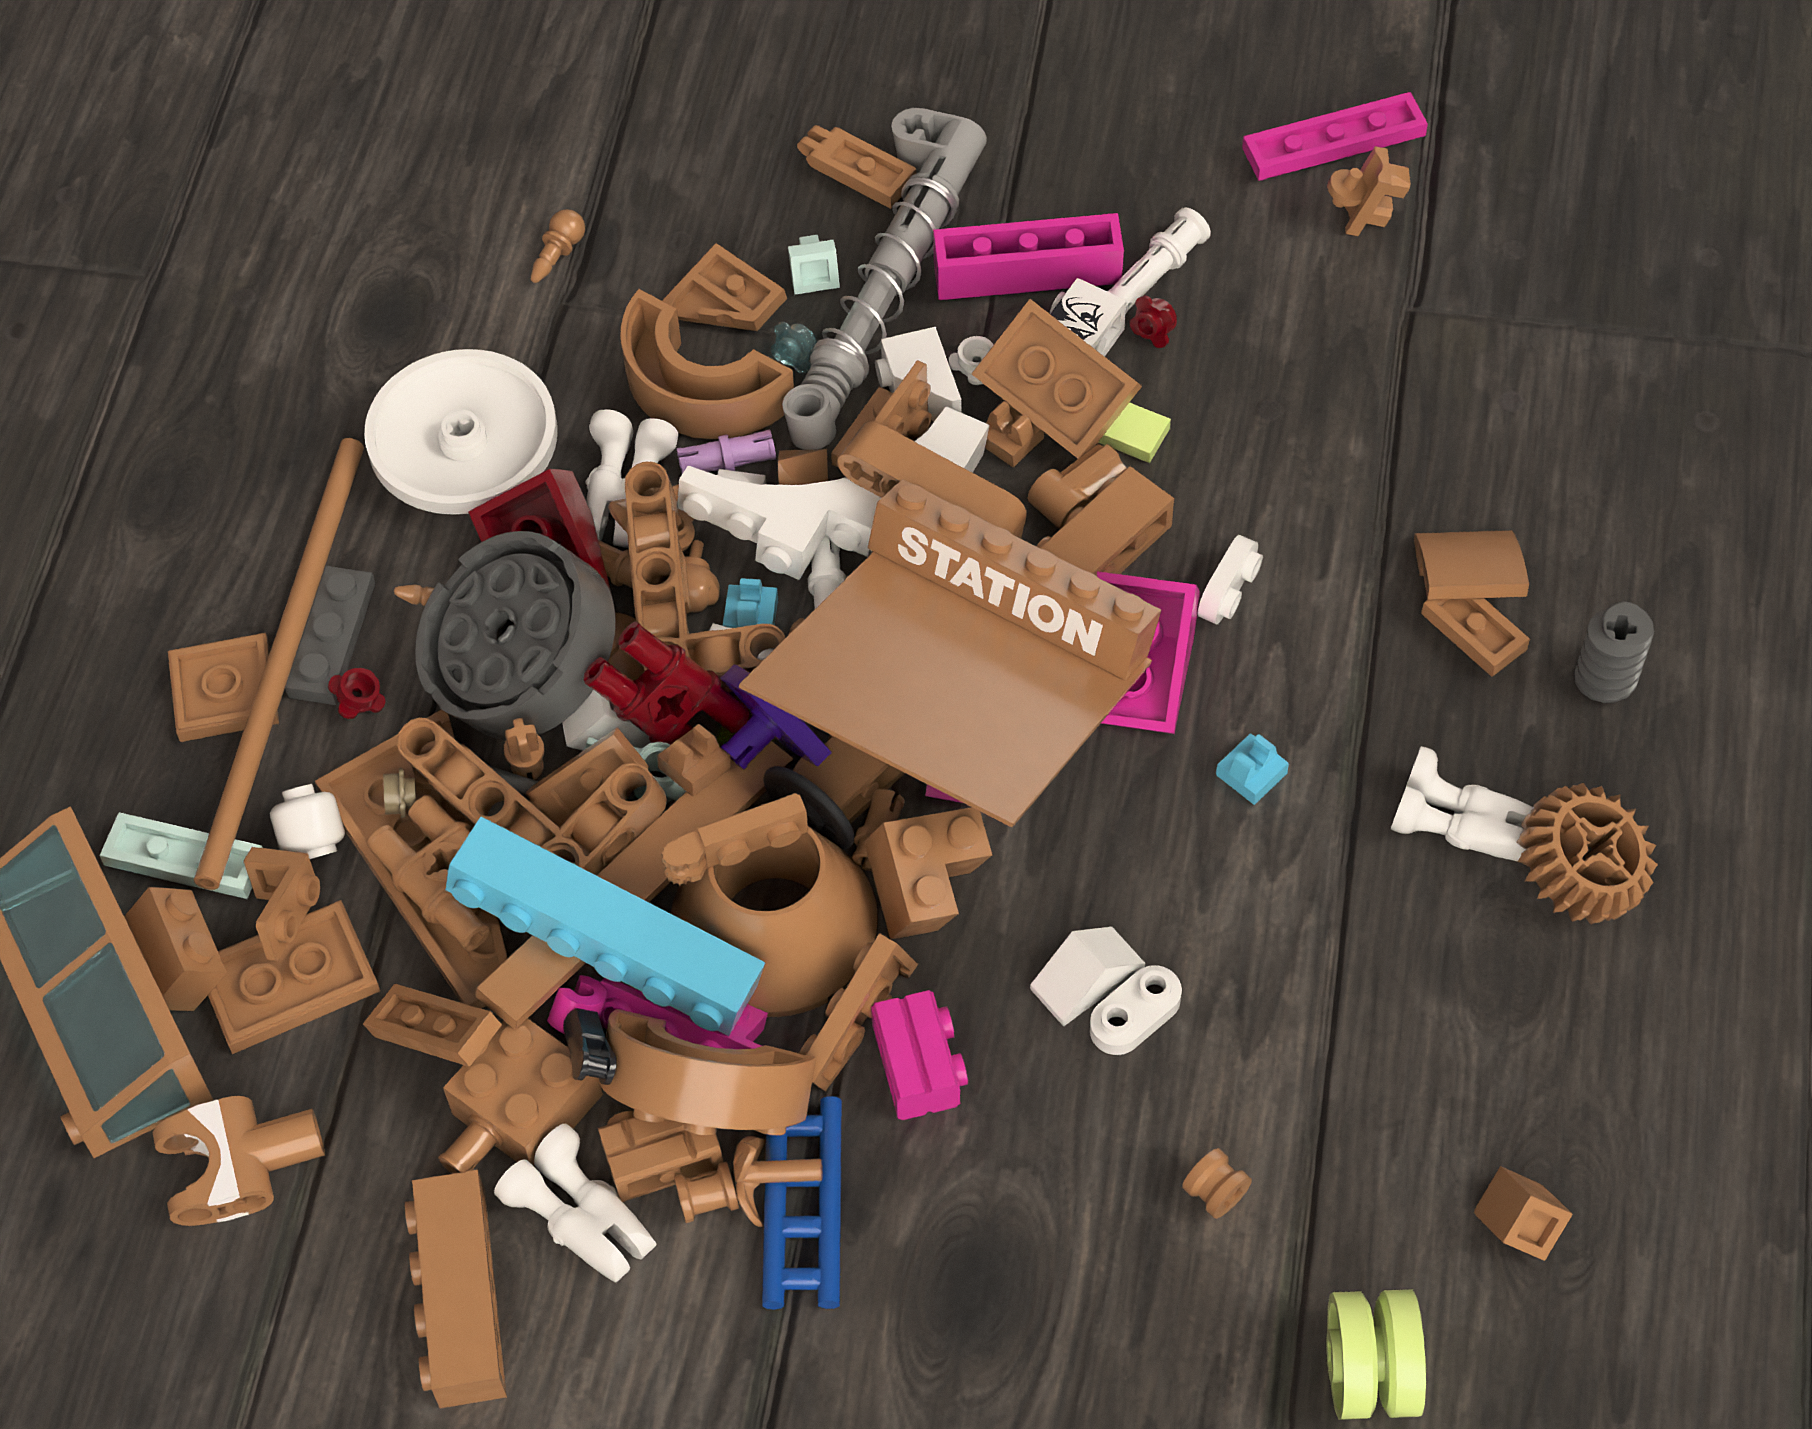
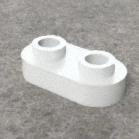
[1198,535,1263,624]
[1090,966,1182,1055]

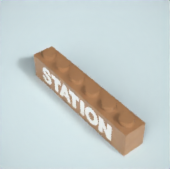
[868,479,1161,680]

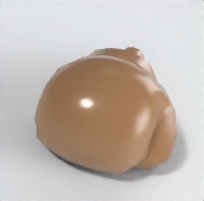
[685,540,720,613]

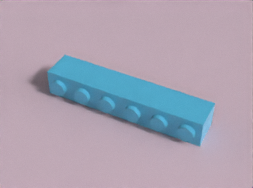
[445,817,765,1036]

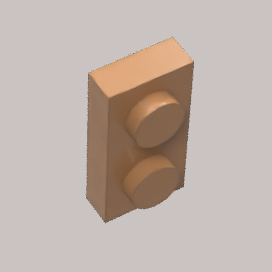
[1421,598,1530,677]

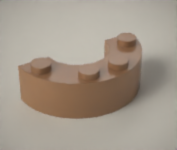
[620,289,794,439]
[599,1009,816,1135]

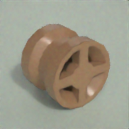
[1182,1148,1252,1219]

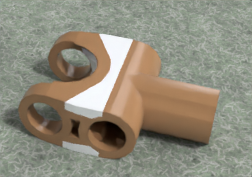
[153,1096,325,1226]

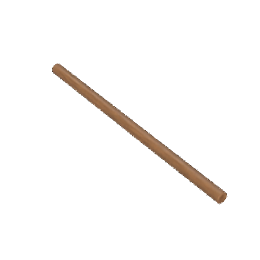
[194,438,364,890]

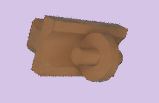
[1327,146,1411,236]

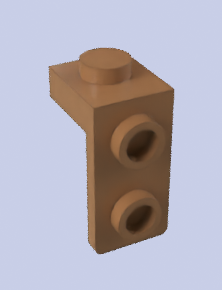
[244,847,320,961]

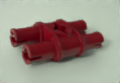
[583,622,750,745]

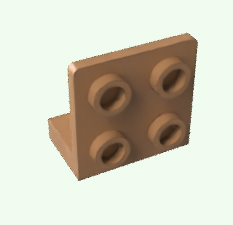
[831,360,932,467]

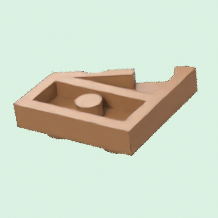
[662,243,787,331]

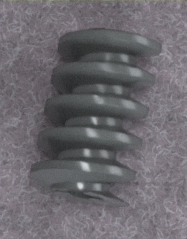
[1574,601,1654,703]

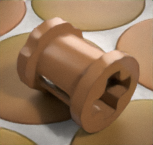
[674,1161,739,1223]

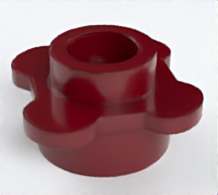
[1130,295,1177,348]
[328,668,386,719]

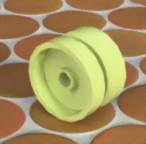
[1326,1289,1426,1420]

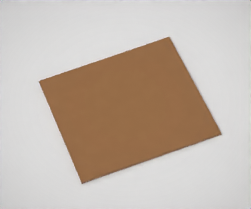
[739,552,1152,828]

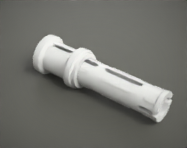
[1107,207,1211,314]

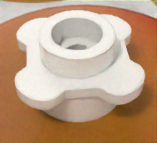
[949,336,994,385]

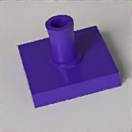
[720,664,832,770]

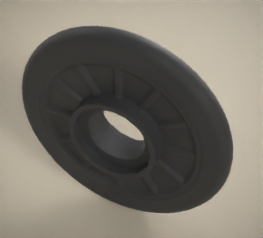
[763,766,854,850]

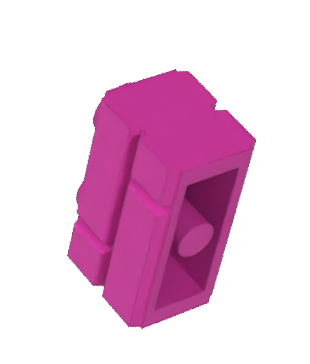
[871,990,968,1120]

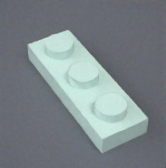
[99,812,263,899]

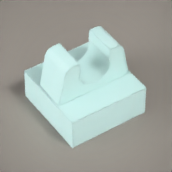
[788,235,840,295]

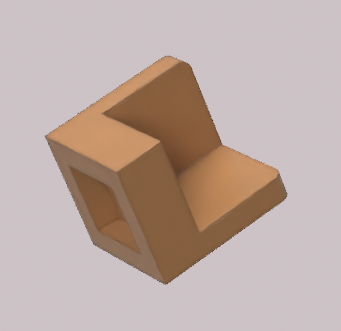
[1474,1166,1573,1261]

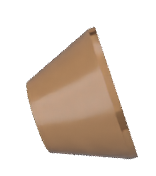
[671,826,878,1017]

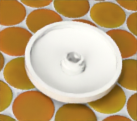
[364,349,557,514]

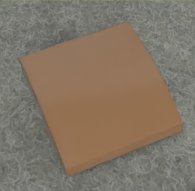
[1414,530,1529,600]

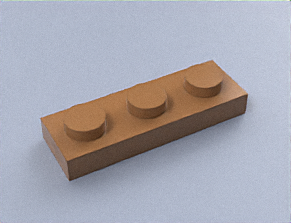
[363,984,502,1067]

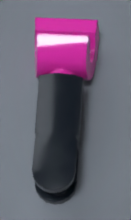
[547,975,616,1085]

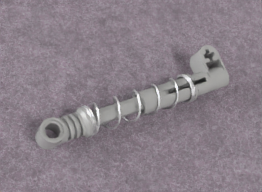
[782,108,987,450]

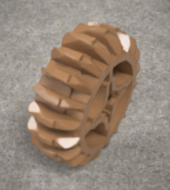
[1516,783,1658,924]

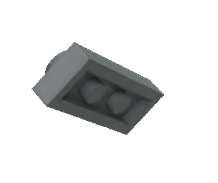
[285,566,376,705]

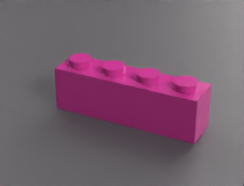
[933,213,1124,300]

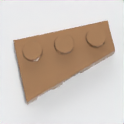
[799,933,918,1091]

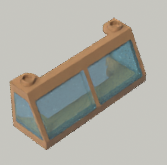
[0,806,213,1158]

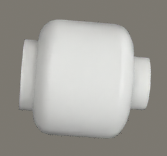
[270,784,345,859]

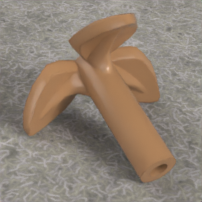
[733,1136,823,1227]

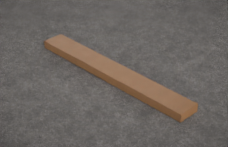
[475,741,793,1030]

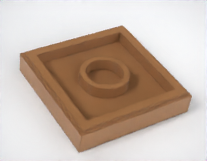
[168,633,279,742]

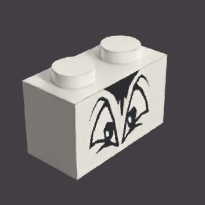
[1050,278,1126,357]

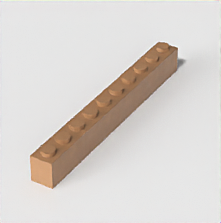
[793,466,1174,824]

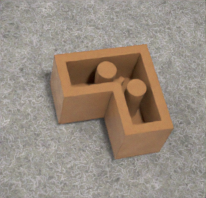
[864,807,992,940]

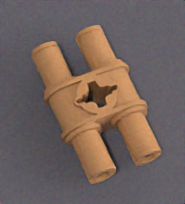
[367,795,489,952]

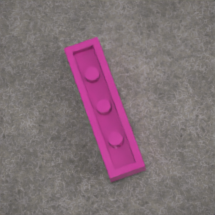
[1242,92,1428,181]

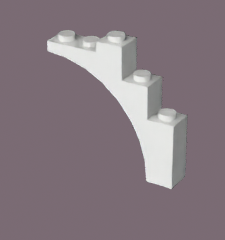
[677,406,989,580]

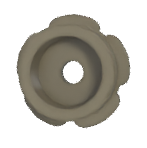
[383,768,416,818]

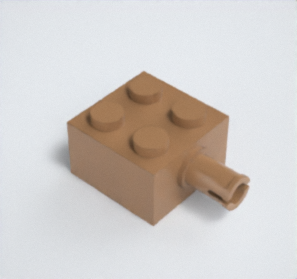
[438,1018,603,1174]

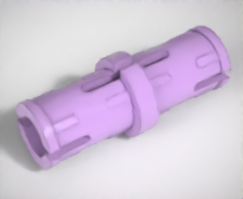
[676,429,776,474]

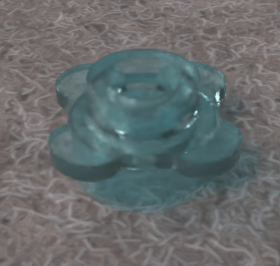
[771,322,817,373]

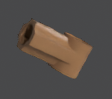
[1027,444,1127,529]

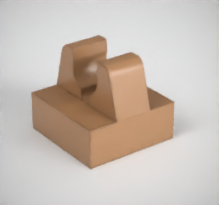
[985,401,1044,467]
[657,724,731,796]

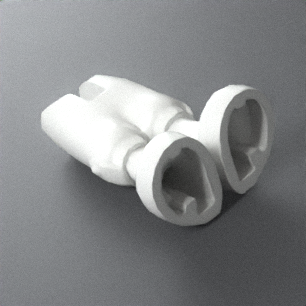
[585,409,678,548]
[1391,746,1534,861]
[494,1124,657,1283]

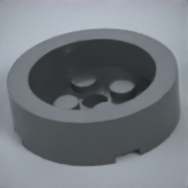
[415,531,616,740]

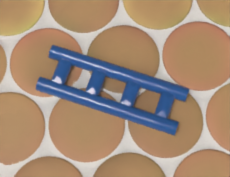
[762,1096,842,1310]

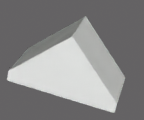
[1030,927,1145,1026]

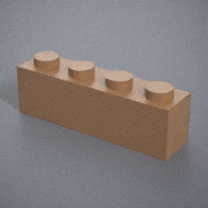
[405,1170,507,1408]

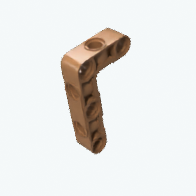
[625,462,785,692]
[397,718,667,876]

